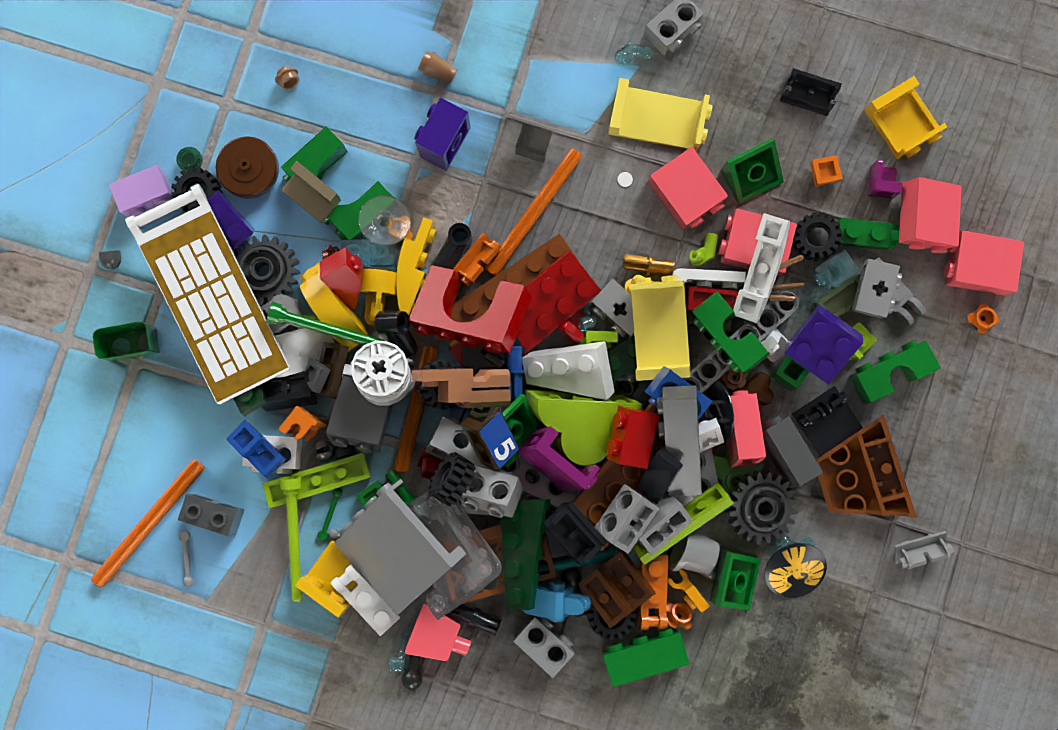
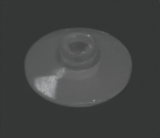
[358,195,411,245]

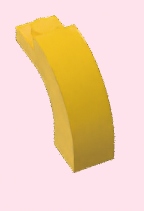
[299,262,369,352]

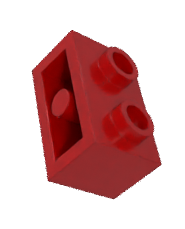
[607,406,659,469]

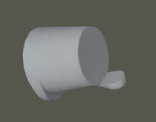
[668,531,720,580]

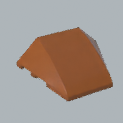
[816,415,917,518]

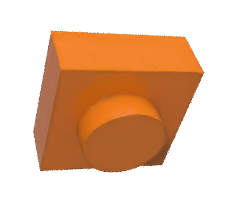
[810,155,843,187]

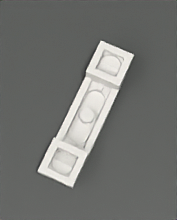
[733,213,790,323]

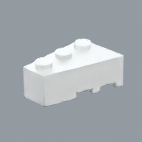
[522,341,615,400]

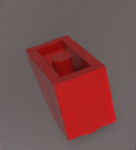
[320,247,363,311]

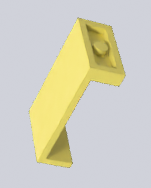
[608,78,712,152]
[629,275,691,381]

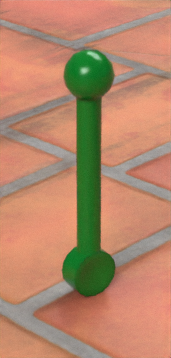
[317,488,343,541]

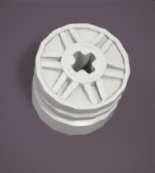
[351,341,412,406]

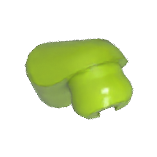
[689,233,718,266]

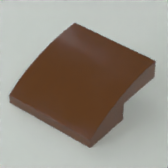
[578,550,656,628]

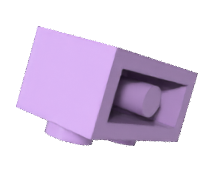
[109,165,174,217]

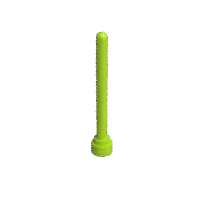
[279,476,302,602]

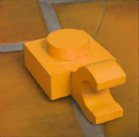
[668,569,710,613]

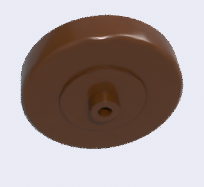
[216,136,279,199]

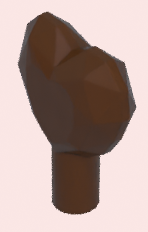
[730,372,774,406]

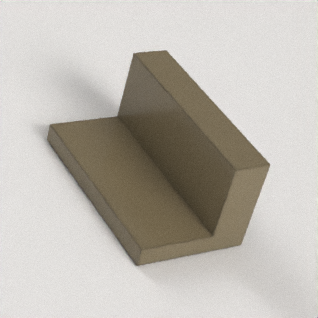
[281,161,341,223]

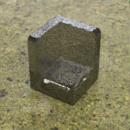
[515,123,552,163]

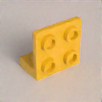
[295,541,357,618]

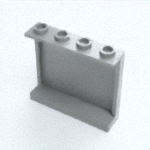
[334,479,466,616]

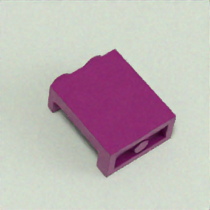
[517,426,600,492]

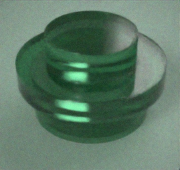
[176,147,203,172]

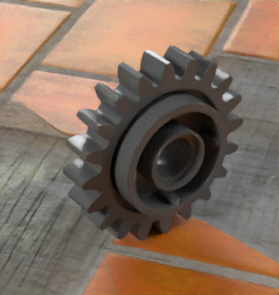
[235,234,301,306]
[725,470,799,544]

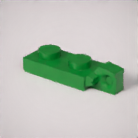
[838,218,907,250]

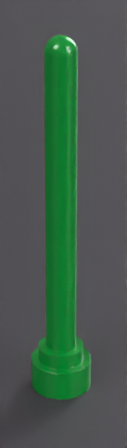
[266,302,391,345]

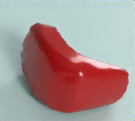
[559,310,589,343]

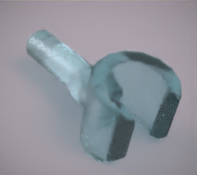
[578,302,596,333]
[389,634,409,671]

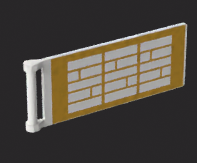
[125,184,290,404]

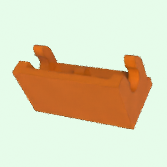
[278,406,327,441]

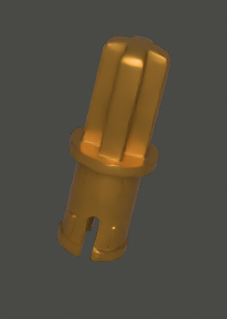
[622,254,674,276]

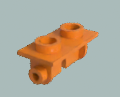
[452,233,501,287]

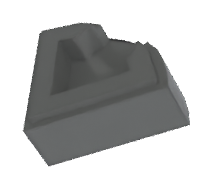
[306,358,330,393]

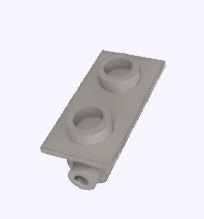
[895,531,954,570]

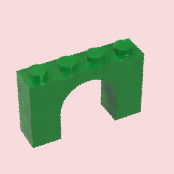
[281,126,399,246]

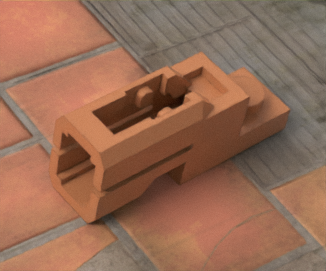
[412,368,511,408]

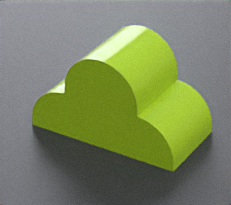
[525,390,642,465]

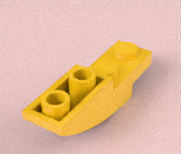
[396,217,437,317]

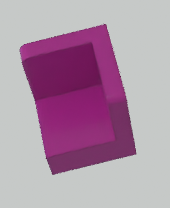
[868,160,902,199]

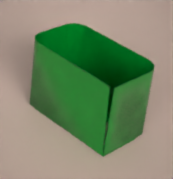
[93,322,160,362]

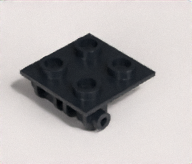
[792,386,863,457]

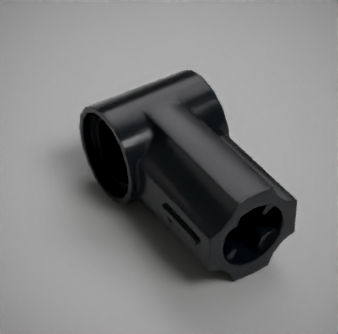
[431,223,472,269]
[375,310,419,359]

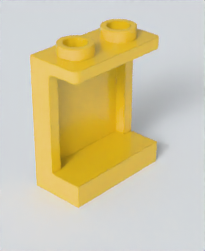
[864,76,947,160]

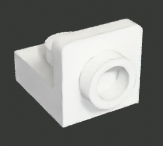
[761,328,789,362]
[698,418,724,452]

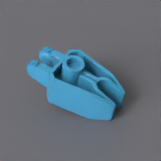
[522,581,592,622]

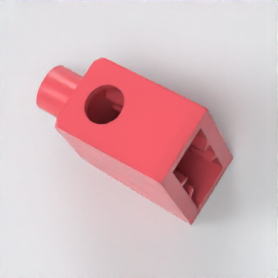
[404,604,471,661]

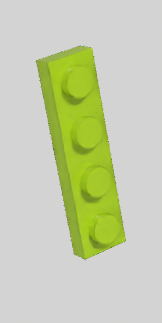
[262,453,372,509]
[633,483,734,565]

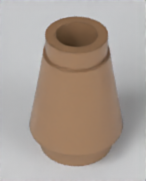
[418,51,457,83]

